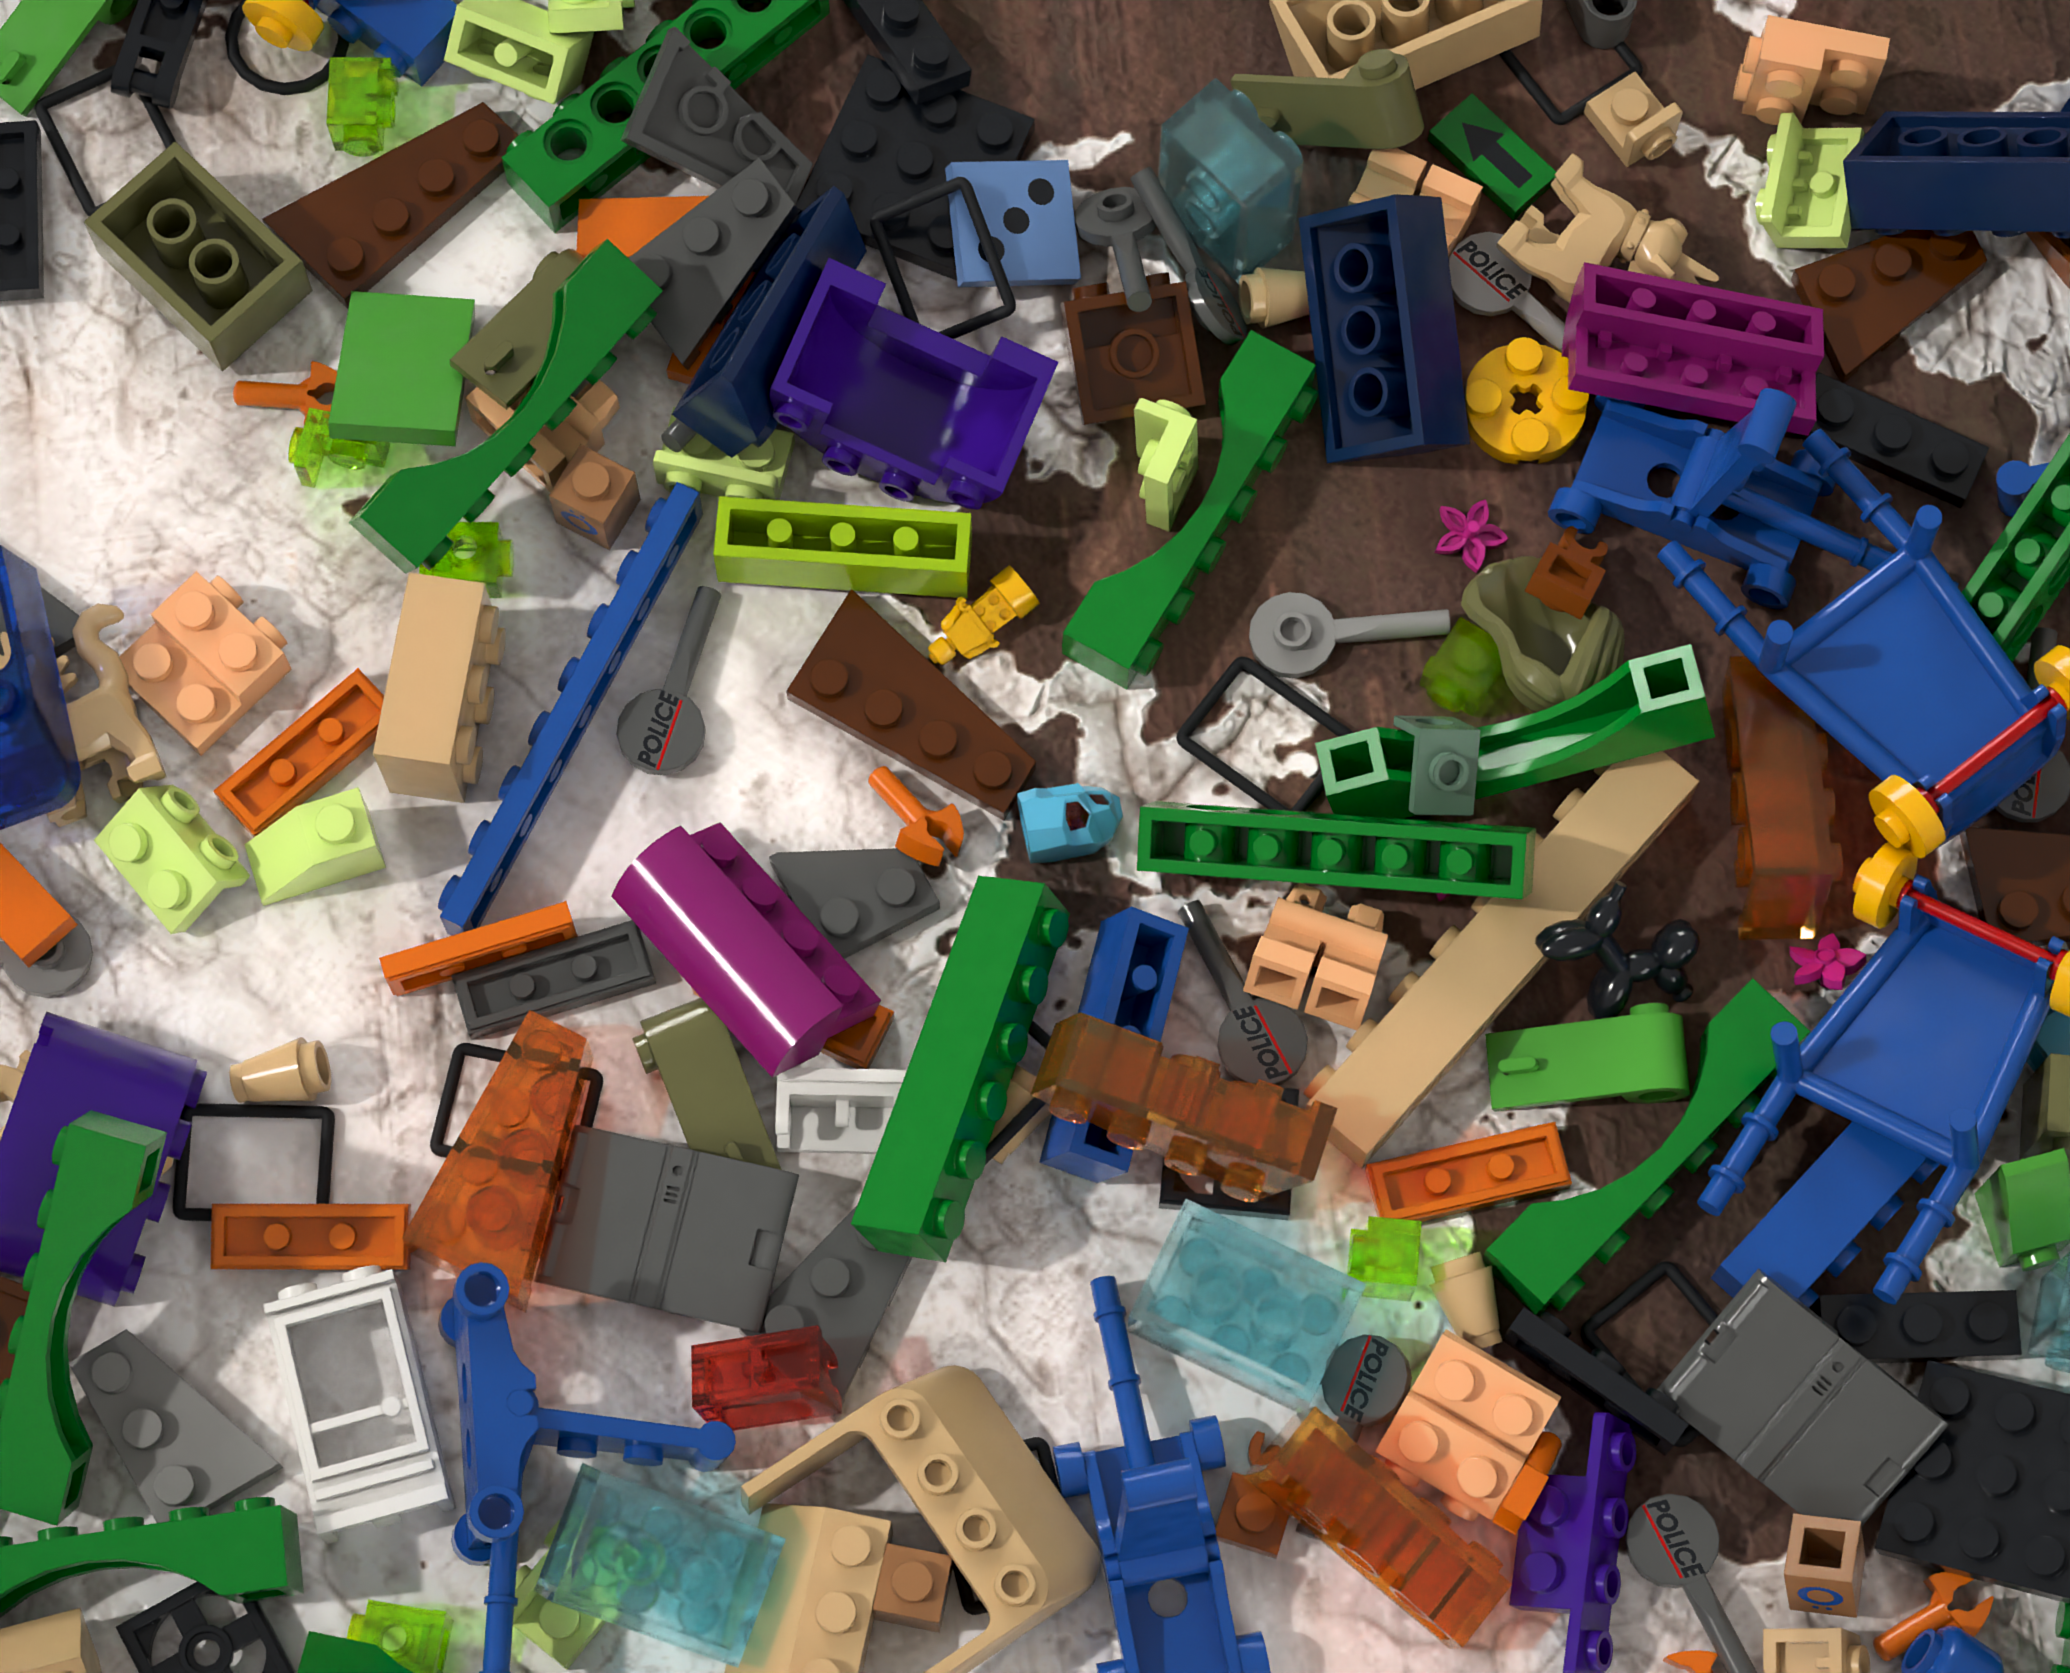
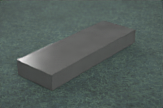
[451,920,656,1040]

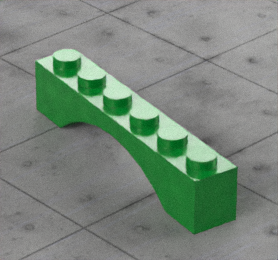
[348,239,663,574]
[1062,330,1319,690]
[1315,644,1715,819]
[1483,978,1811,1315]
[0,1110,167,1526]
[0,1497,304,1618]

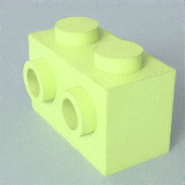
[443,0,594,104]

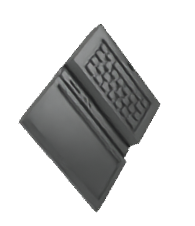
[534,1125,799,1333]
[1657,1268,1949,1526]

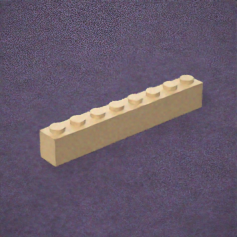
[1303,751,1699,1169]

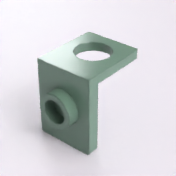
[1393,715,1481,816]

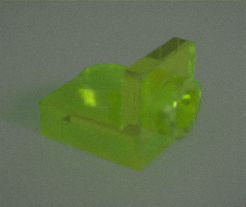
[288,407,390,488]
[1420,617,1503,717]

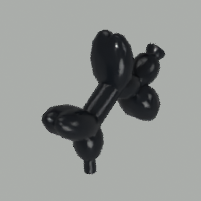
[1535,881,1700,1020]

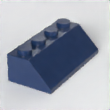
[1843,111,2070,238]
[671,186,867,458]
[1298,194,1470,463]

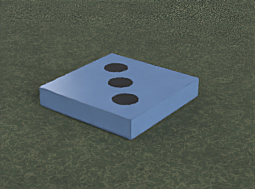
[945,160,1081,288]

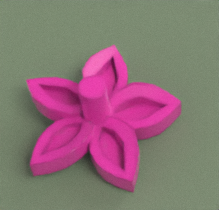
[1434,499,1509,573]
[1789,933,1867,990]

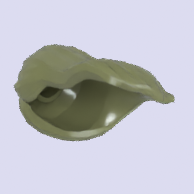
[1461,556,1625,713]

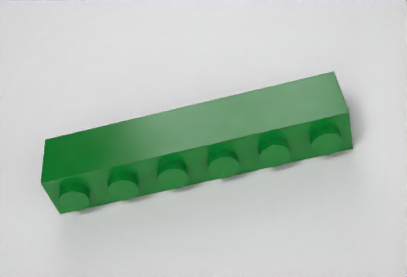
[851,875,1070,1263]

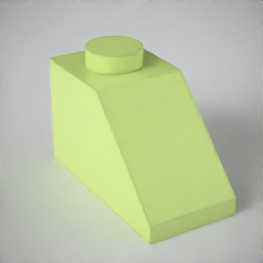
[244,787,386,906]

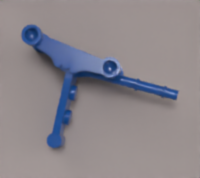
[1548,388,1959,609]
[438,1262,736,1673]
[1053,1276,1271,1673]

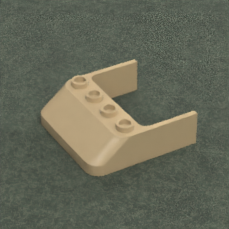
[741,1365,1100,1673]

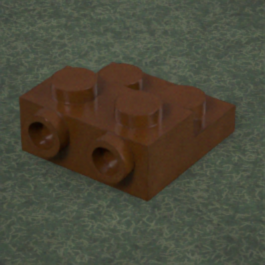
[1060,272,1206,425]

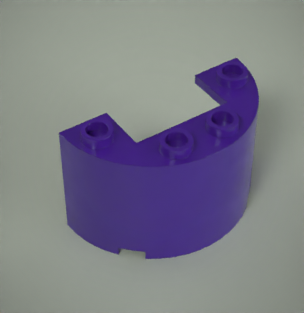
[769,258,1058,510]
[0,1012,207,1307]

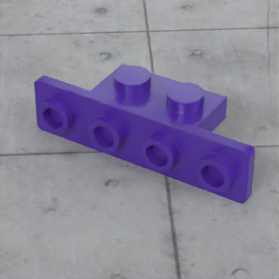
[1509,1412,1636,1673]

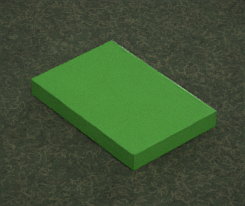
[328,291,475,447]

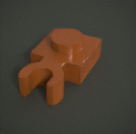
[1525,526,1608,620]
[1215,1431,1299,1559]

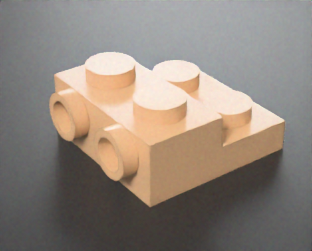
[1733,15,1890,125]
[119,571,292,756]
[1375,1329,1561,1521]

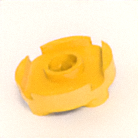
[1464,337,1589,464]

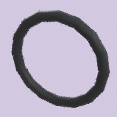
[225,0,350,96]

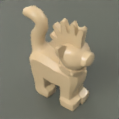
[1496,153,1719,304]
[0,603,166,827]

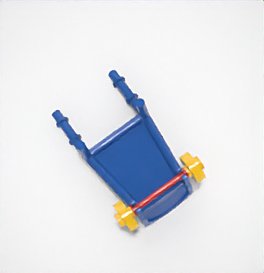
[1657,429,2070,858]
[1697,842,2070,1305]

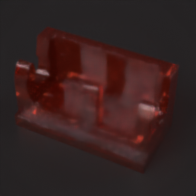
[691,1325,842,1431]

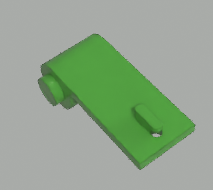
[0,0,138,117]
[1485,1003,1690,1112]

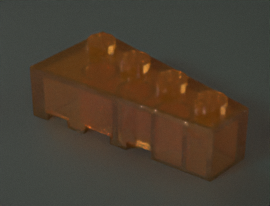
[1722,656,1843,940]
[402,1010,594,1313]
[1030,1012,1338,1202]
[1244,1406,1512,1649]

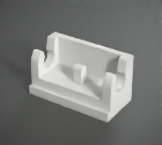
[775,1067,907,1154]

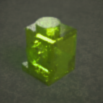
[326,57,399,157]
[419,522,514,598]
[1345,1216,1422,1302]
[347,1599,454,1673]

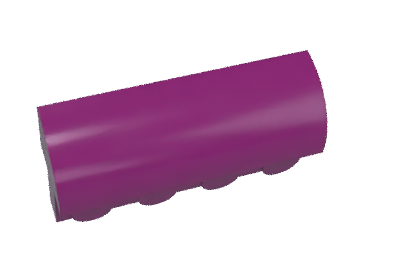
[1562,262,1824,436]
[611,822,881,1078]

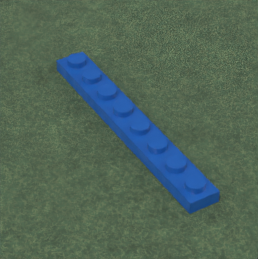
[438,482,703,936]

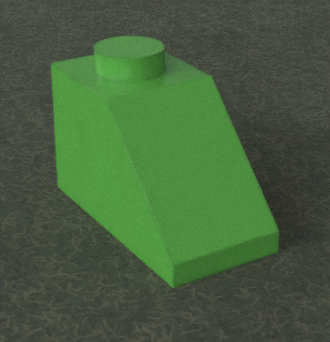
[1974,1148,2070,1272]

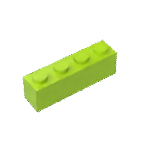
[713,496,972,598]

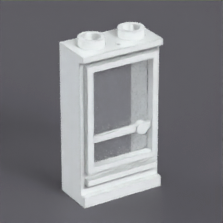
[263,1265,456,1544]

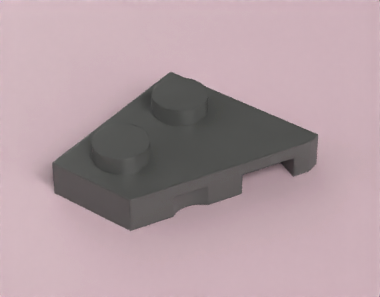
[769,848,940,959]

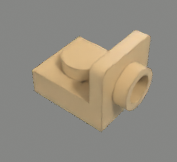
[1584,72,1683,167]
[1763,1628,1870,1673]

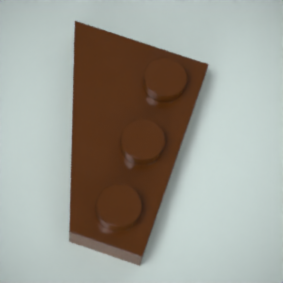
[1791,230,1987,383]

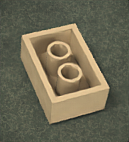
[373,572,506,803]

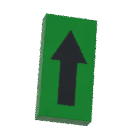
[1427,93,1556,221]

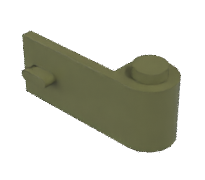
[1230,49,1424,149]
[450,249,584,410]
[632,998,782,1170]

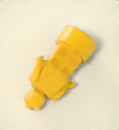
[928,565,1040,665]

